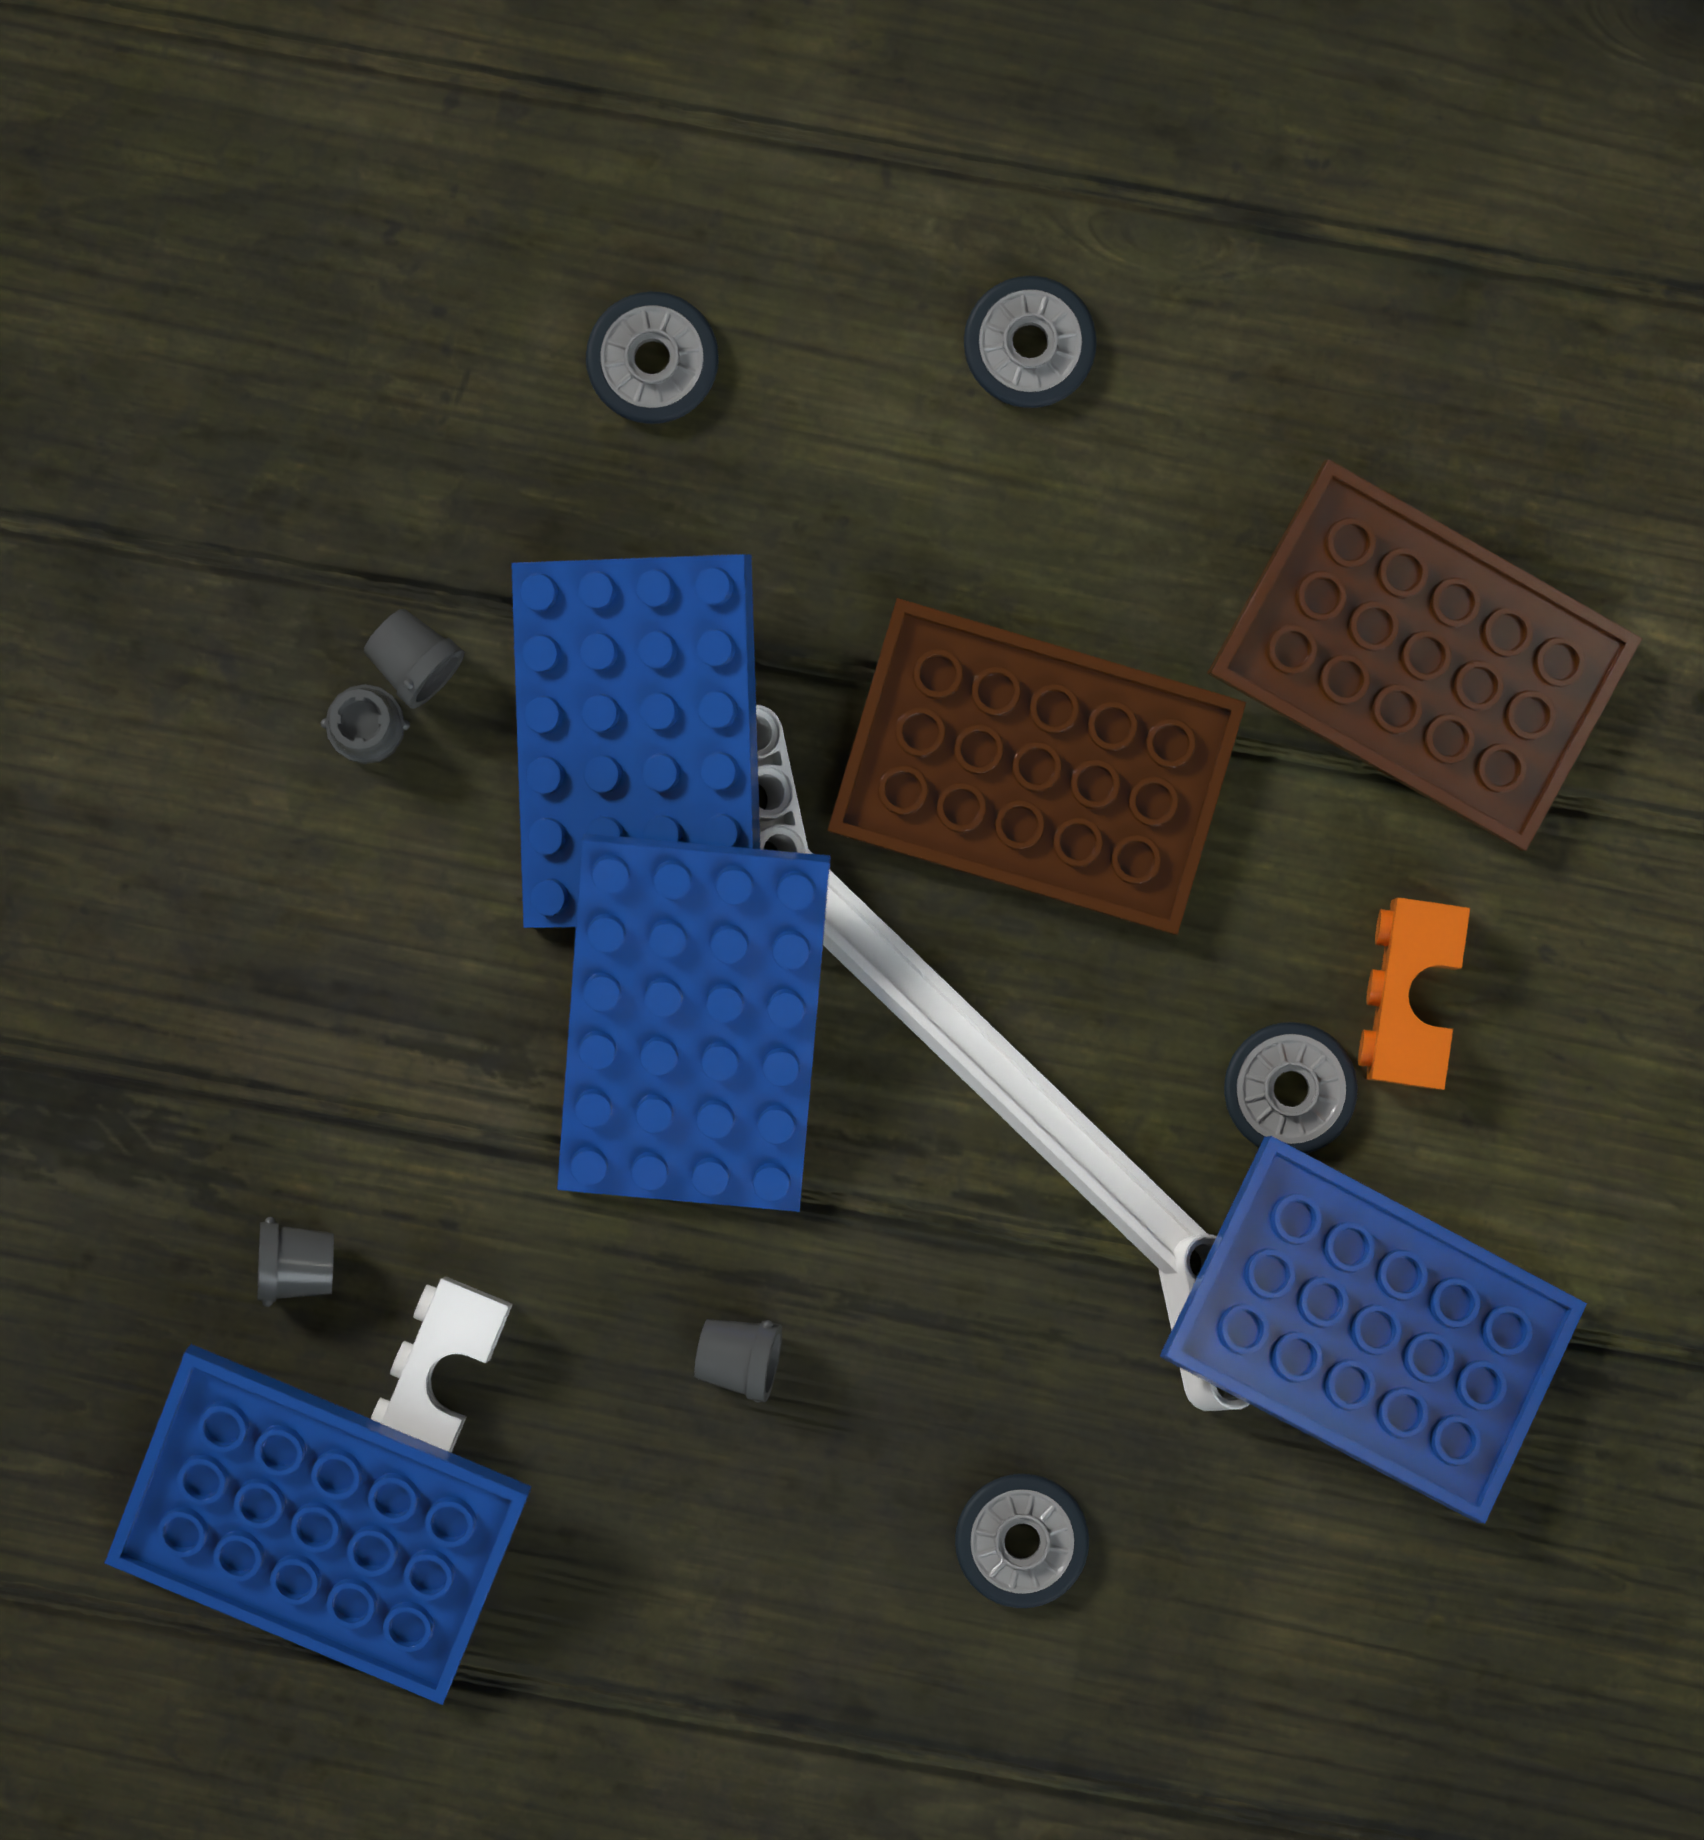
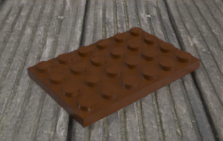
[1207,459,1643,851]
[827,598,1246,936]

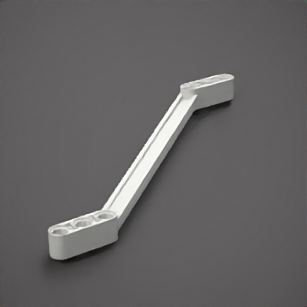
[756,705,1250,1411]

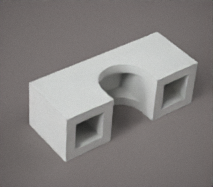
[371,1276,513,1453]

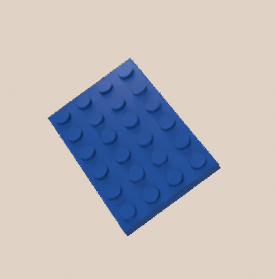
[511,554,760,928]
[557,834,831,1212]
[1159,1136,1587,1523]
[105,1344,532,1705]

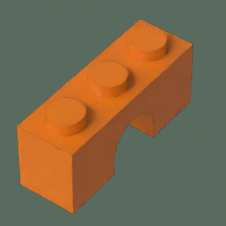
[1358,897,1470,1090]

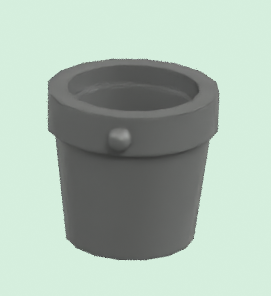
[364,608,465,709]
[321,684,410,764]
[257,1217,334,1307]
[694,1319,782,1403]

